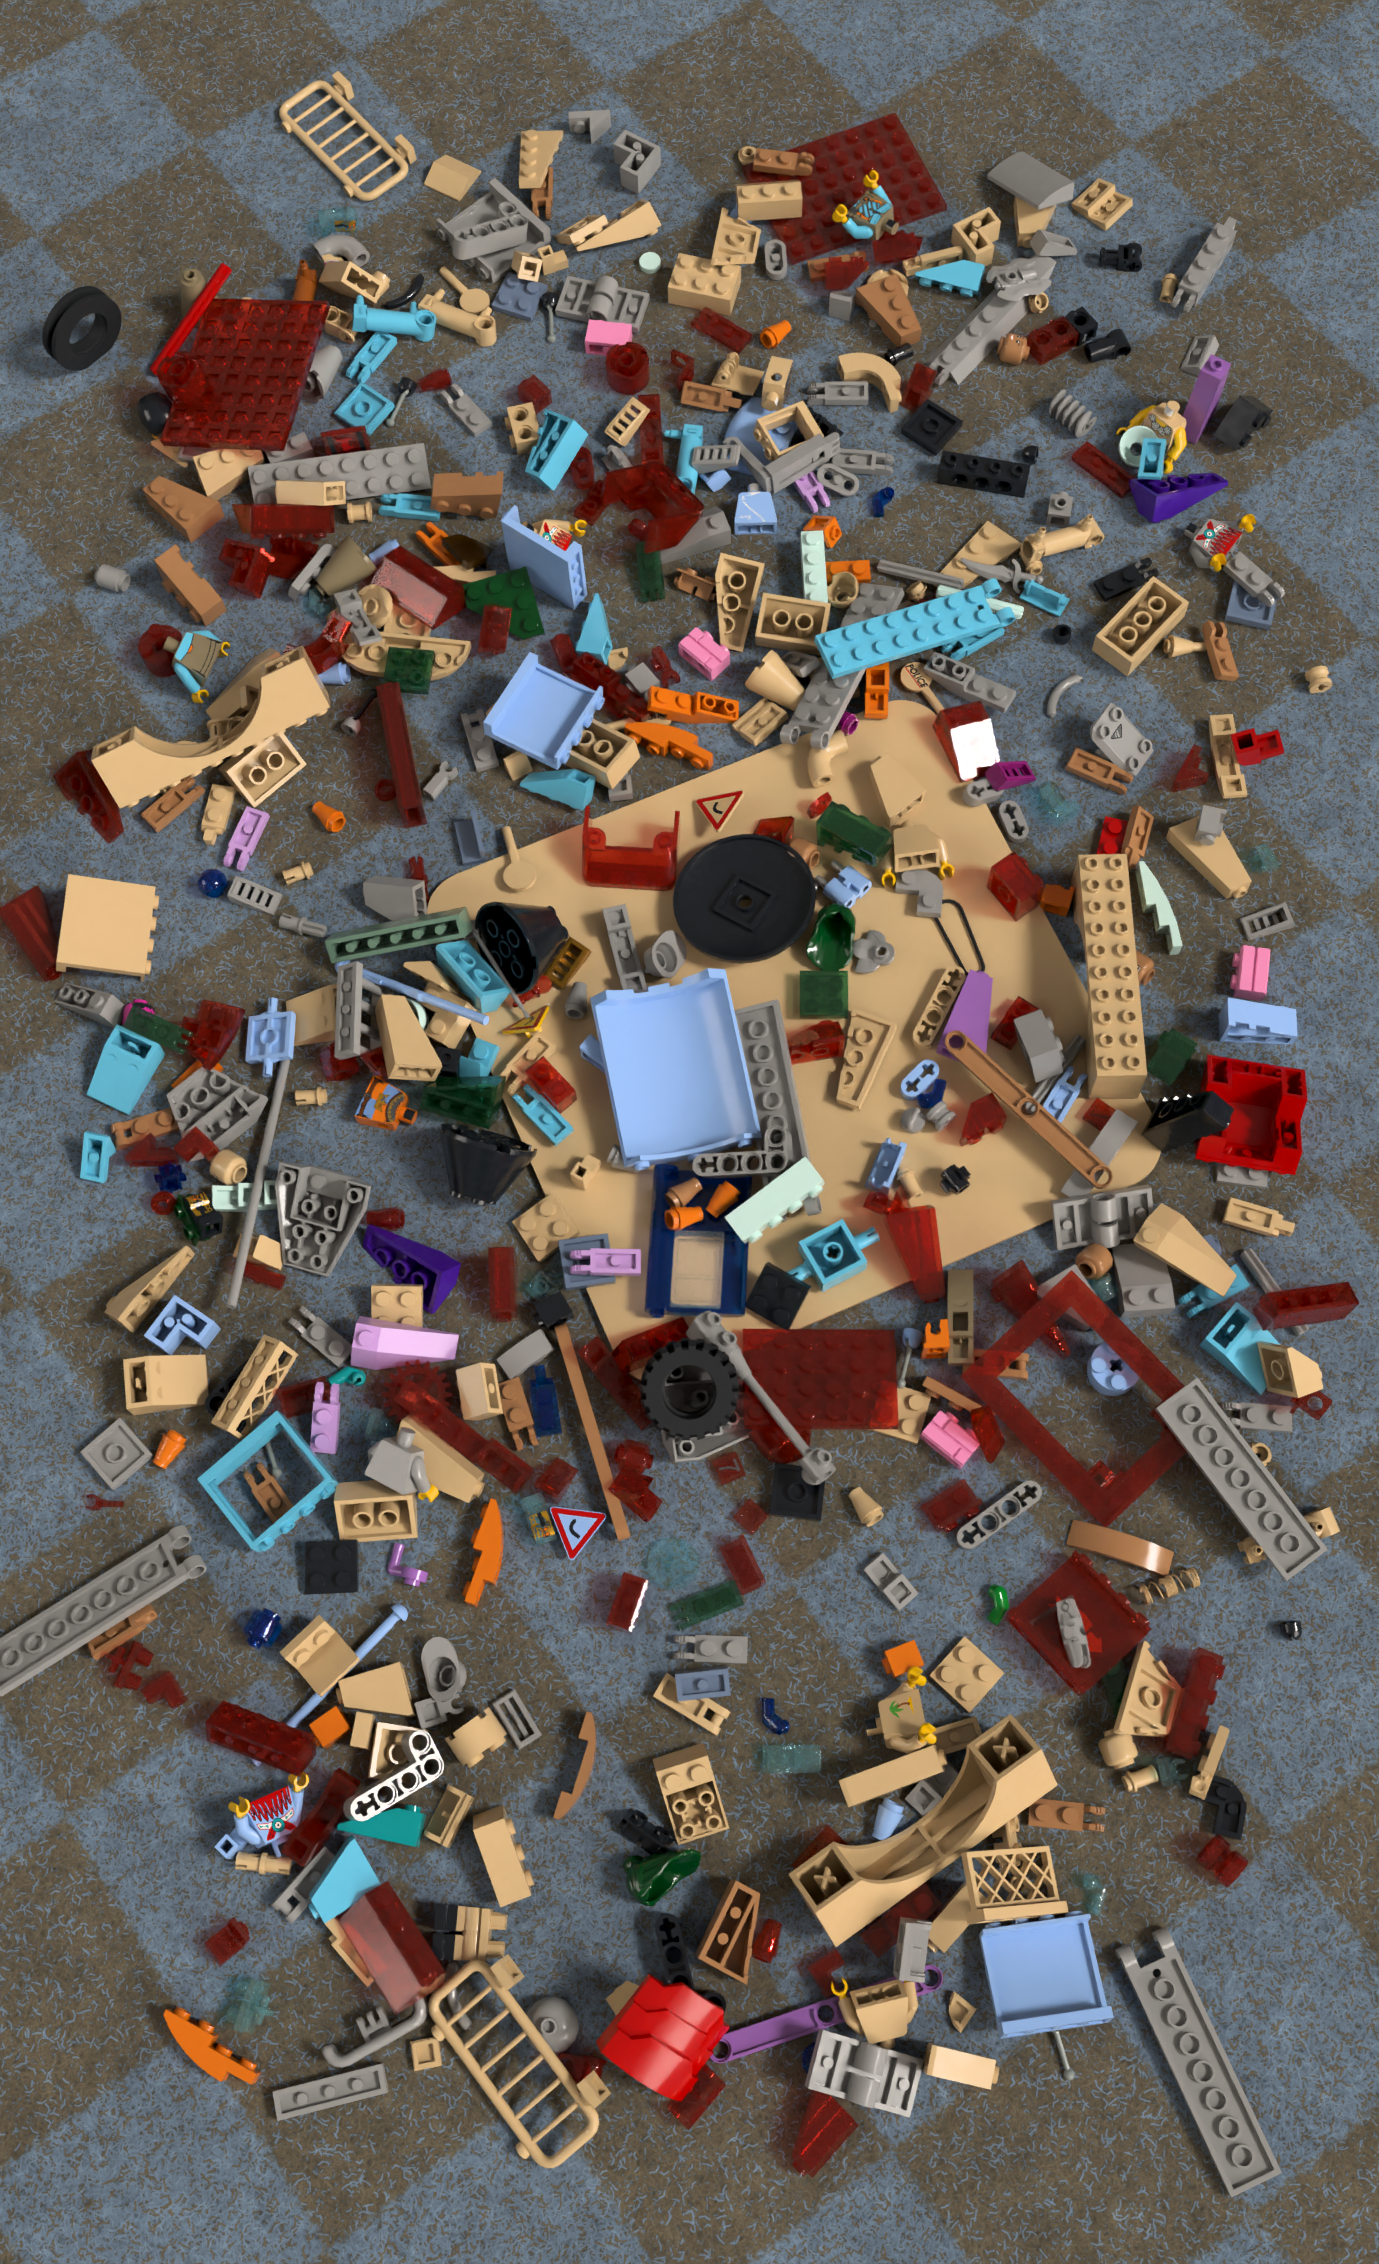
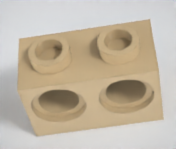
[504,402,539,455]

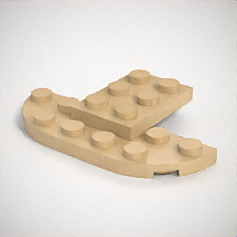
[336,598,471,681]

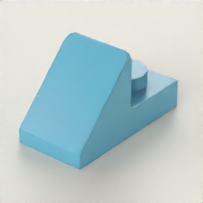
[1138,438,1166,480]
[459,1038,500,1092]
[80,1131,116,1183]

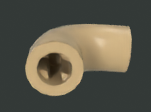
[807,730,848,788]

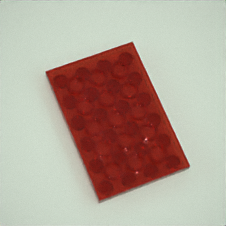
[743,1329,899,1429]

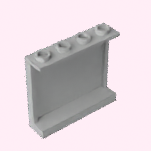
[437,178,551,284]

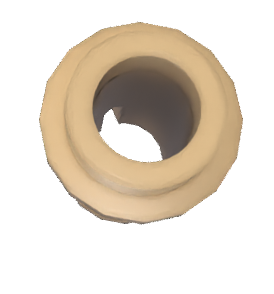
[1159,273,1179,303]
[1019,551,1043,576]
[282,861,314,885]
[295,1087,327,1106]
[896,1167,923,1200]
[1121,1765,1159,1793]

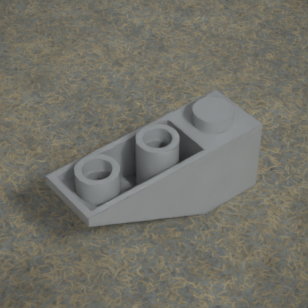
[54,982,126,1028]

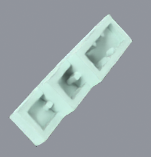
[1135,861,1183,955]
[211,1180,277,1212]

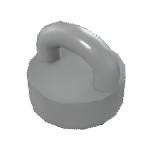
[900,1107,925,1134]

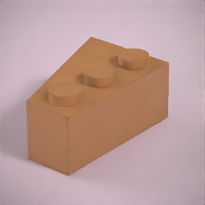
[855,274,922,347]
[430,471,504,519]
[143,476,224,543]

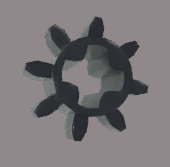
[940,1164,971,1195]

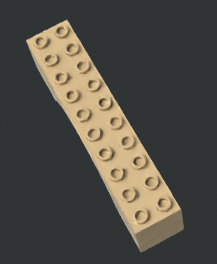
[91,645,330,809]
[1071,854,1147,1099]
[789,1714,1057,1947]

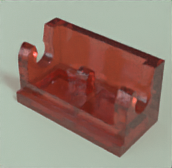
[872,232,918,265]
[478,603,512,655]
[276,1376,331,1419]
[477,1437,534,1494]
[666,2063,726,2130]

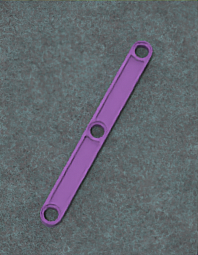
[710,1965,943,2063]

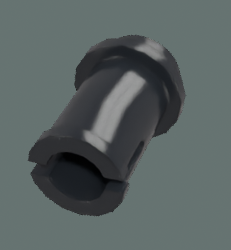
[884,343,913,366]

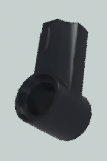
[1084,329,1131,363]

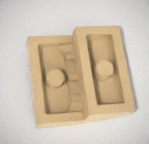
[1071,178,1133,231]

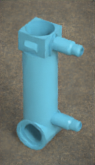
[352,295,437,342]
[657,424,703,506]

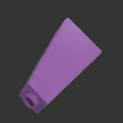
[1183,354,1231,444]
[936,969,993,1062]

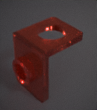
[671,349,694,392]
[1290,1391,1333,1420]

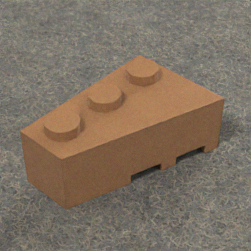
[154,544,227,626]
[694,1878,760,1985]

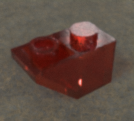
[823,257,869,290]
[525,1056,577,1114]
[959,1092,1007,1146]

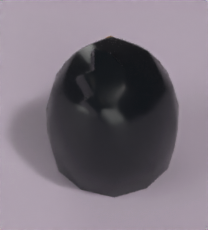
[137,392,177,439]

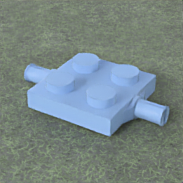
[245,997,296,1077]

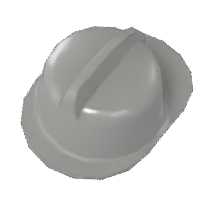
[643,930,687,978]
[421,1637,467,1701]

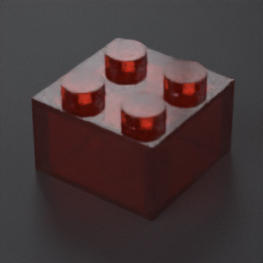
[986,851,1044,921]

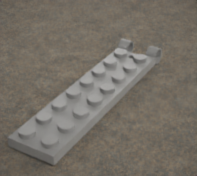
[780,583,904,750]
[734,999,822,1222]
[0,1525,207,1697]
[1115,1927,1282,2198]

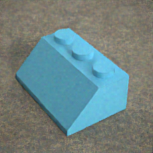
[435,940,512,1013]

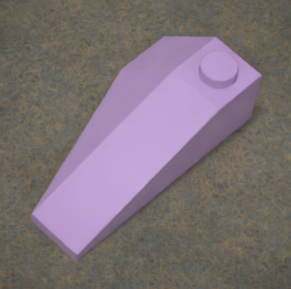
[351,1316,459,1370]

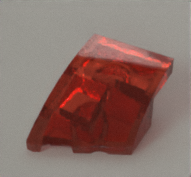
[177,999,246,1071]

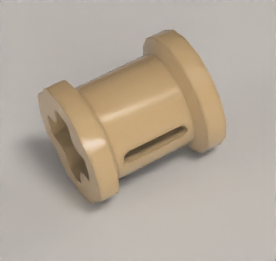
[347,502,372,523]

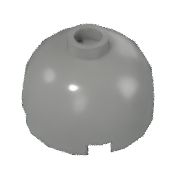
[526,1996,579,2055]

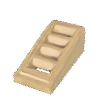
[604,397,650,447]

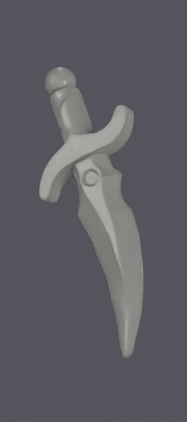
[961,558,1043,594]

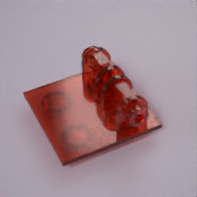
[262,533,319,581]

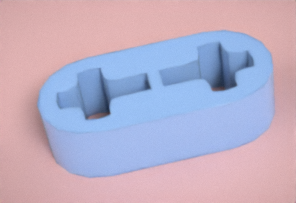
[900,1059,939,1101]

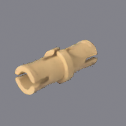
[235,1851,293,1875]

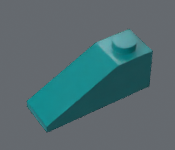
[337,1804,426,1848]

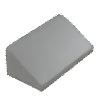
[1180,335,1219,376]

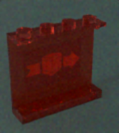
[1005,1550,1151,1698]

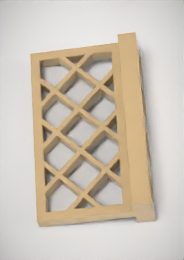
[961,1846,1068,1925]

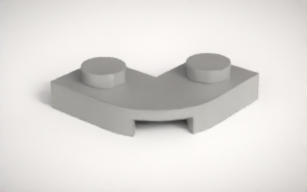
[896,869,943,918]

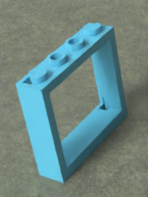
[197,1411,340,1553]

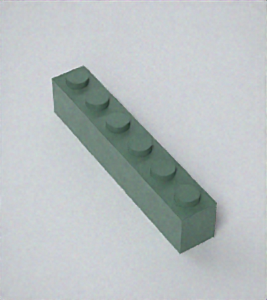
[325,907,473,963]

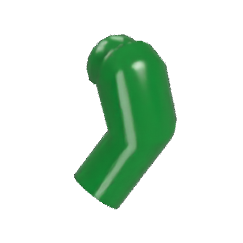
[986,1584,1009,1626]

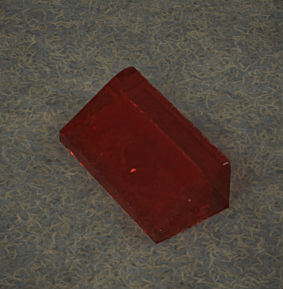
[970,1405,1005,1464]

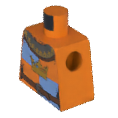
[354,1075,418,1131]

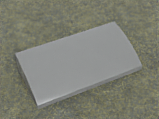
[987,151,1074,210]

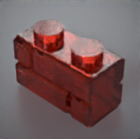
[606,1572,649,1634]

